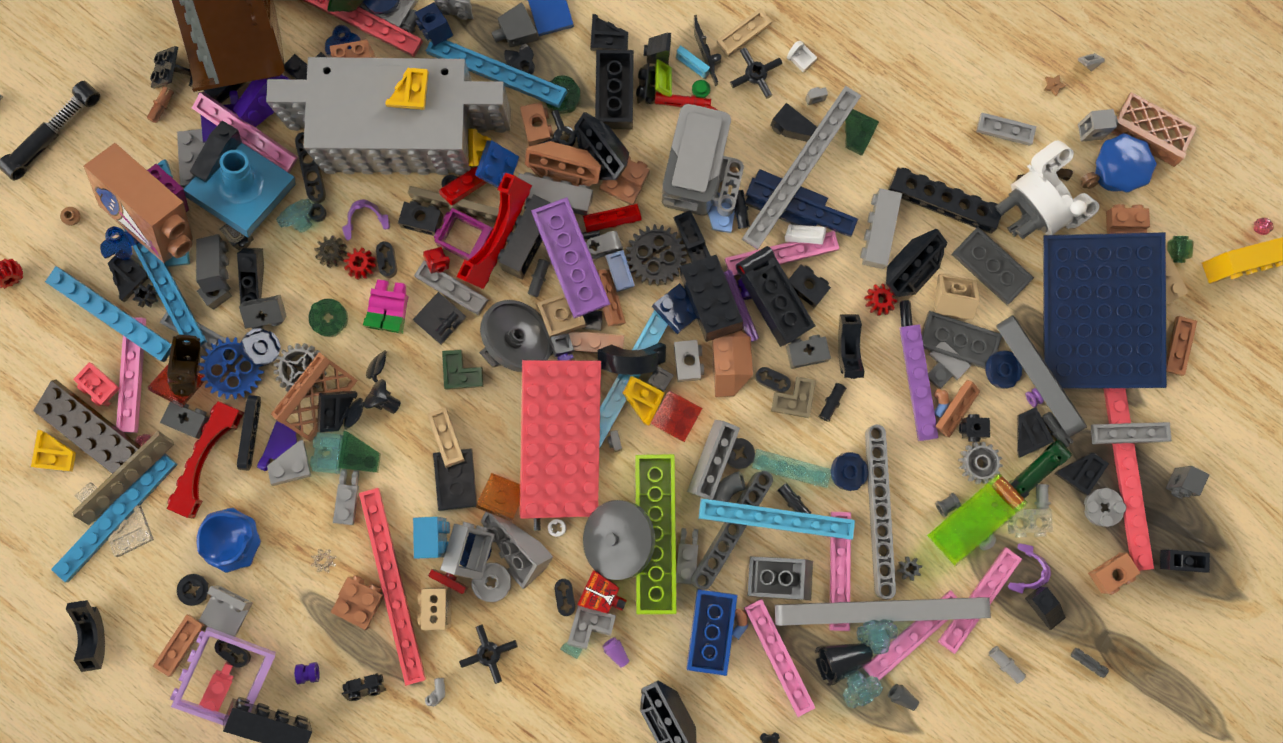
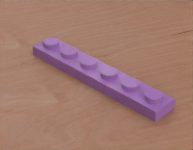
[899,324,939,441]

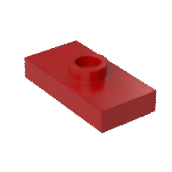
[428,569,469,594]

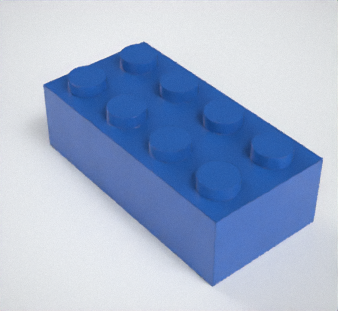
[686,589,737,676]

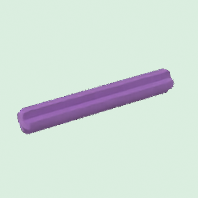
[724,270,759,342]

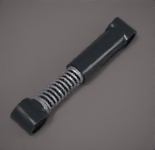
[0,81,100,181]

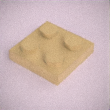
[537,294,586,338]

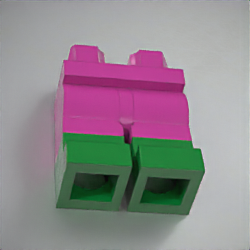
[363,279,409,334]

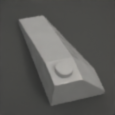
[481,508,553,589]

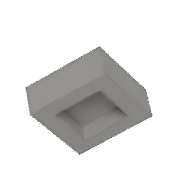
[806,87,828,105]

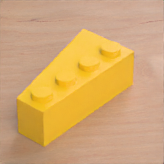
[1202,237,1283,284]

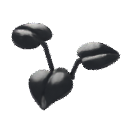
[344,350,401,430]

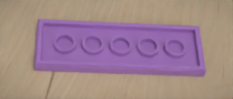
[531,197,610,319]

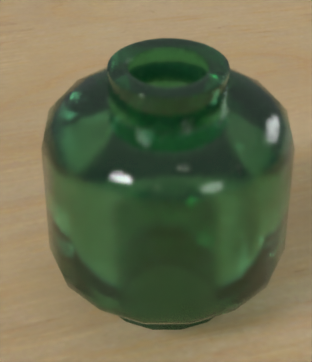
[1167,236,1194,263]

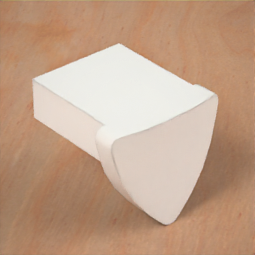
[787,41,817,72]

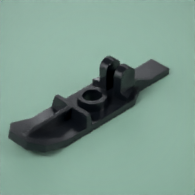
[694,15,721,86]

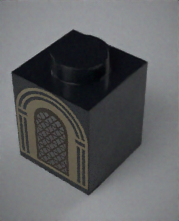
[220,224,254,251]

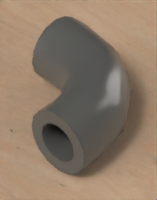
[713,471,746,502]

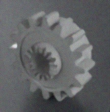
[958,442,1003,484]

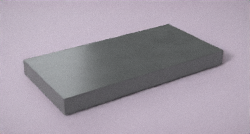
[951,227,1034,305]
[922,311,1002,369]

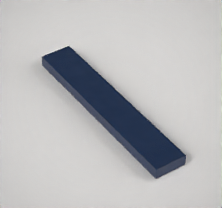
[745,178,858,237]

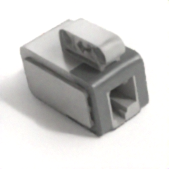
[661,104,744,217]

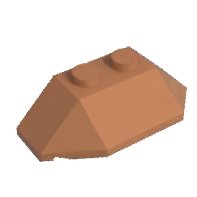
[525,141,601,187]
[712,330,753,397]

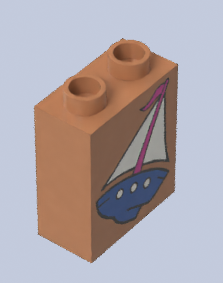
[83,143,193,263]

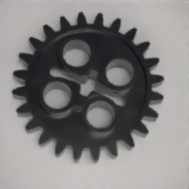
[626,224,687,286]

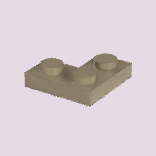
[771,377,816,418]

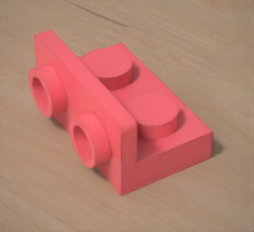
[73,362,120,407]

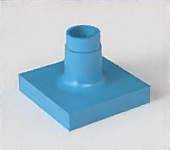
[184,143,296,238]

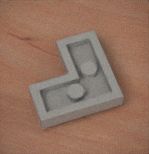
[567,606,616,650]

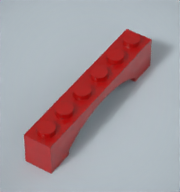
[456,173,532,290]
[167,401,245,519]

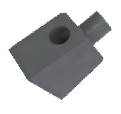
[491,2,538,47]

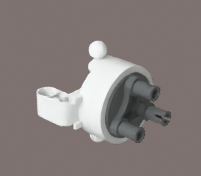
[995,140,1100,239]

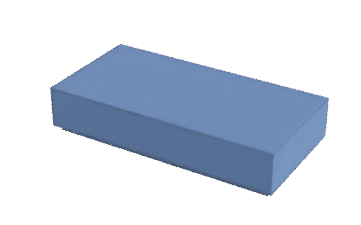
[605,250,635,292]

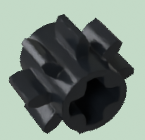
[133,284,158,308]

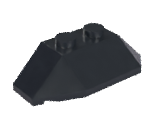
[574,112,629,180]
[886,229,948,297]
[640,680,697,743]

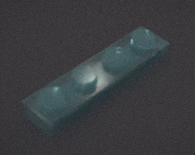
[751,449,831,488]

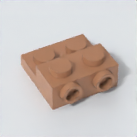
[599,156,650,205]
[1106,204,1150,234]
[331,575,384,630]

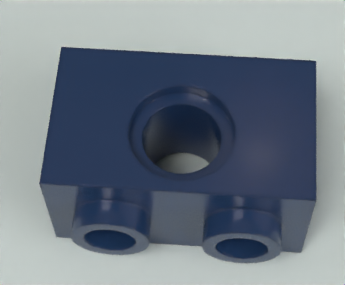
[415,2,454,46]

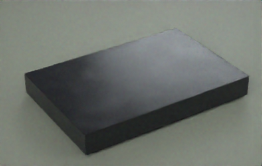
[433,449,478,511]

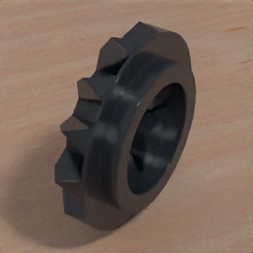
[727,438,755,469]
[177,574,209,606]

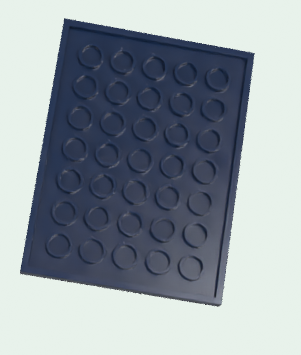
[1043,232,1167,388]

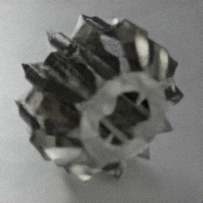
[314,235,347,268]

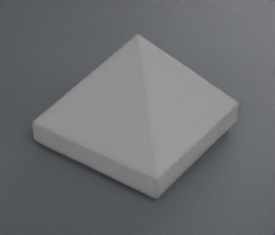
[1078,53,1104,72]

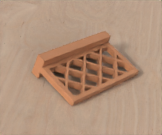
[1111,92,1196,167]
[271,352,358,442]

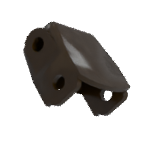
[167,335,201,397]

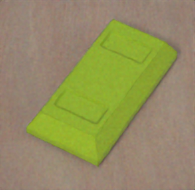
[655,59,672,97]

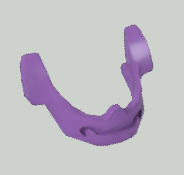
[342,199,390,240]
[1008,543,1051,593]

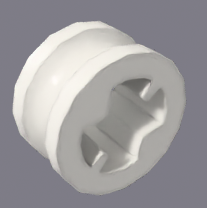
[548,519,566,537]

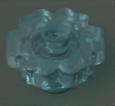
[276,199,313,233]
[856,619,898,654]
[843,671,883,708]

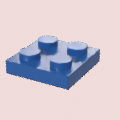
[475,140,519,188]

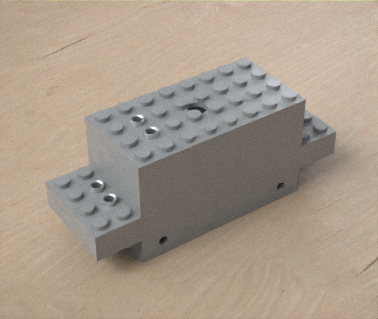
[266,57,511,175]

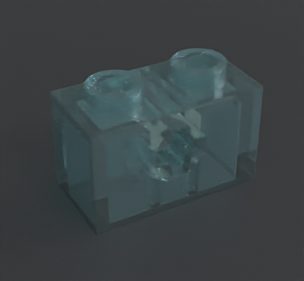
[310,432,345,474]

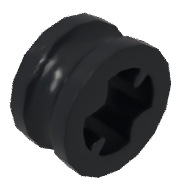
[308,203,327,222]

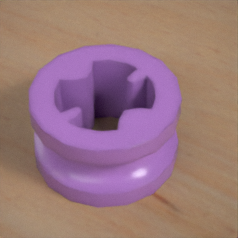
[1025,388,1044,407]

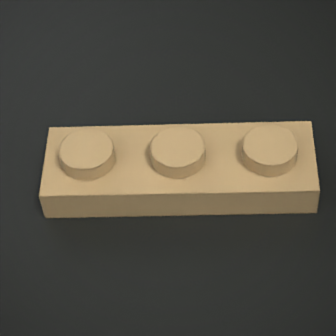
[717,8,772,57]
[428,407,465,468]

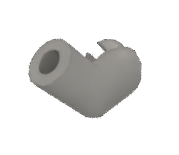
[425,678,445,707]

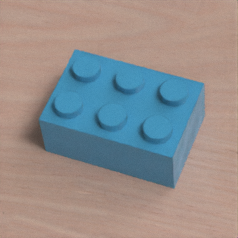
[413,517,450,559]

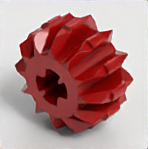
[343,247,377,280]
[0,258,23,289]
[864,283,898,316]

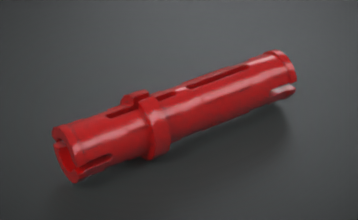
[655,92,712,107]

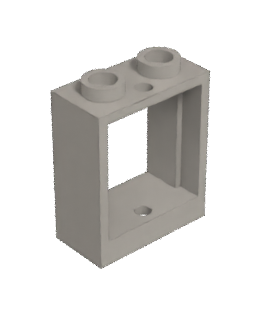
[440,522,495,580]

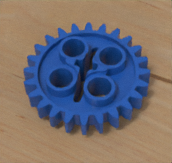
[199,337,264,400]

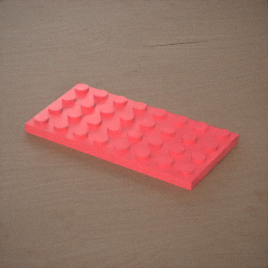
[520,360,601,519]

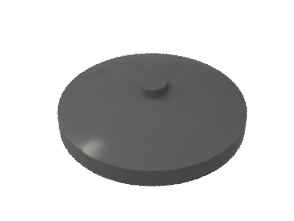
[480,300,552,372]
[583,500,655,580]

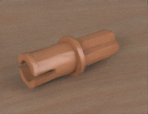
[147,86,174,123]

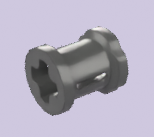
[935,493,962,517]

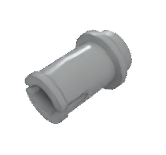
[1034,484,1051,509]

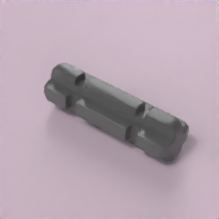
[1071,648,1109,678]

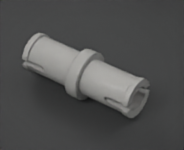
[989,646,1026,684]

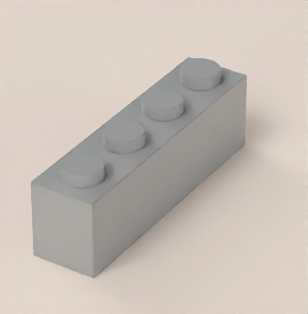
[518,172,593,215]
[860,188,902,269]
[687,420,740,500]

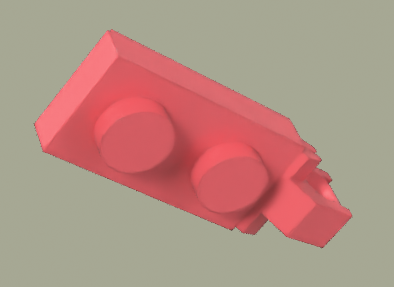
[199,661,234,712]

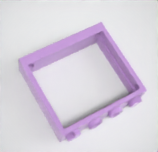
[170,627,276,725]

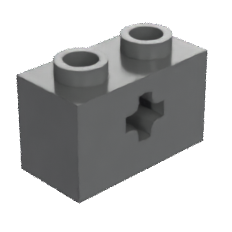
[239,295,286,329]
[786,335,831,369]
[160,400,210,439]
[1165,466,1210,499]

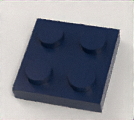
[652,283,697,334]

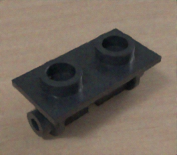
[636,63,656,104]
[342,673,386,701]

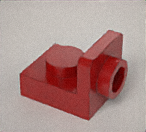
[423,247,450,274]

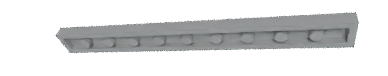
[742,86,861,250]

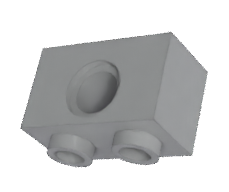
[1078,109,1118,142]
[674,340,704,382]

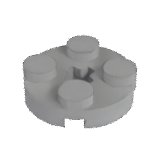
[1084,488,1126,527]
[471,563,511,602]

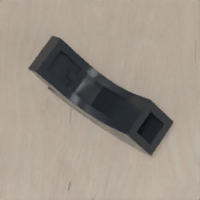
[838,314,865,379]
[598,342,666,375]
[66,600,105,672]

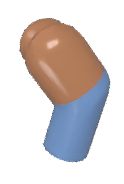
[934,389,950,418]
[732,609,749,640]

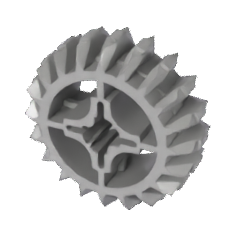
[273,343,327,392]

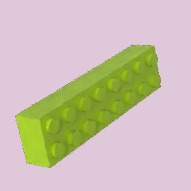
[635,454,676,614]

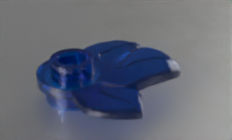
[325,25,361,55]
[100,226,140,260]

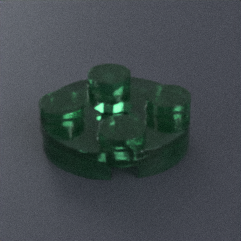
[546,75,581,114]
[308,299,348,337]

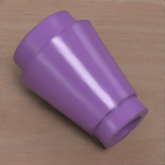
[602,637,630,668]

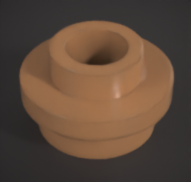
[1081,172,1100,189]
[60,207,80,226]

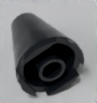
[815,643,873,686]

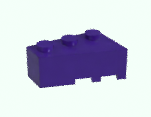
[233,74,289,127]

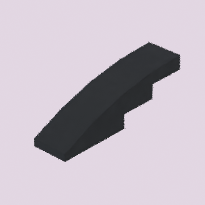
[673,211,711,262]

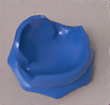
[1095,133,1157,192]
[196,508,261,573]

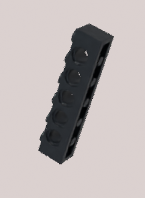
[888,168,1002,234]

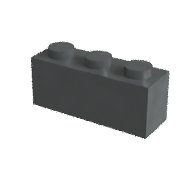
[196,234,229,293]

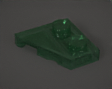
[845,109,879,156]
[338,431,381,473]

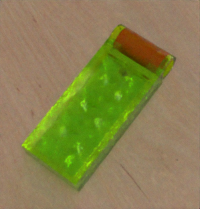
[927,473,1028,567]

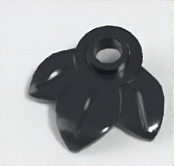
[504,43,535,75]

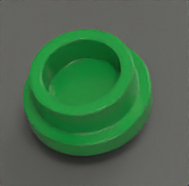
[692,80,710,98]

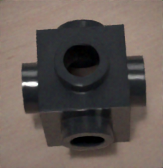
[959,414,990,442]

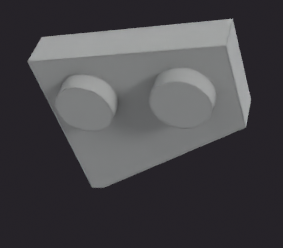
[267,440,311,486]

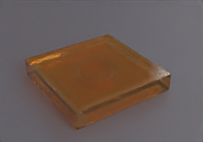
[476,473,520,522]

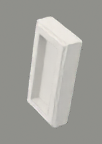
[785,224,826,244]

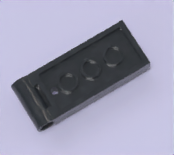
[736,246,815,347]

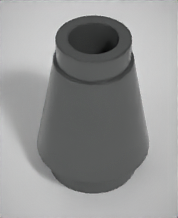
[888,684,919,711]

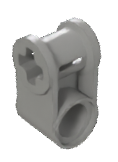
[586,231,623,259]

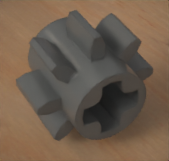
[897,556,923,581]

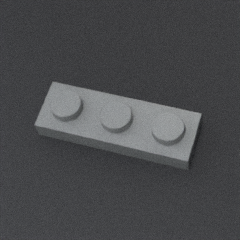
[976,113,1036,146]

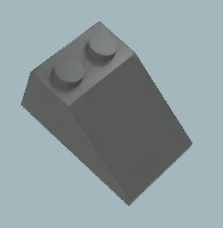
[748,556,813,601]

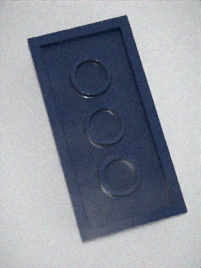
[745,169,828,226]

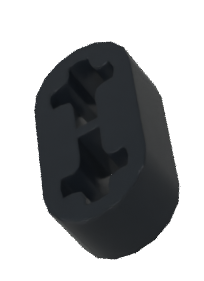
[376,241,397,278]
[755,367,791,393]
[554,579,575,616]
[214,639,251,668]

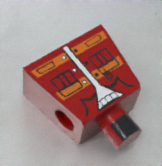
[577,570,627,614]

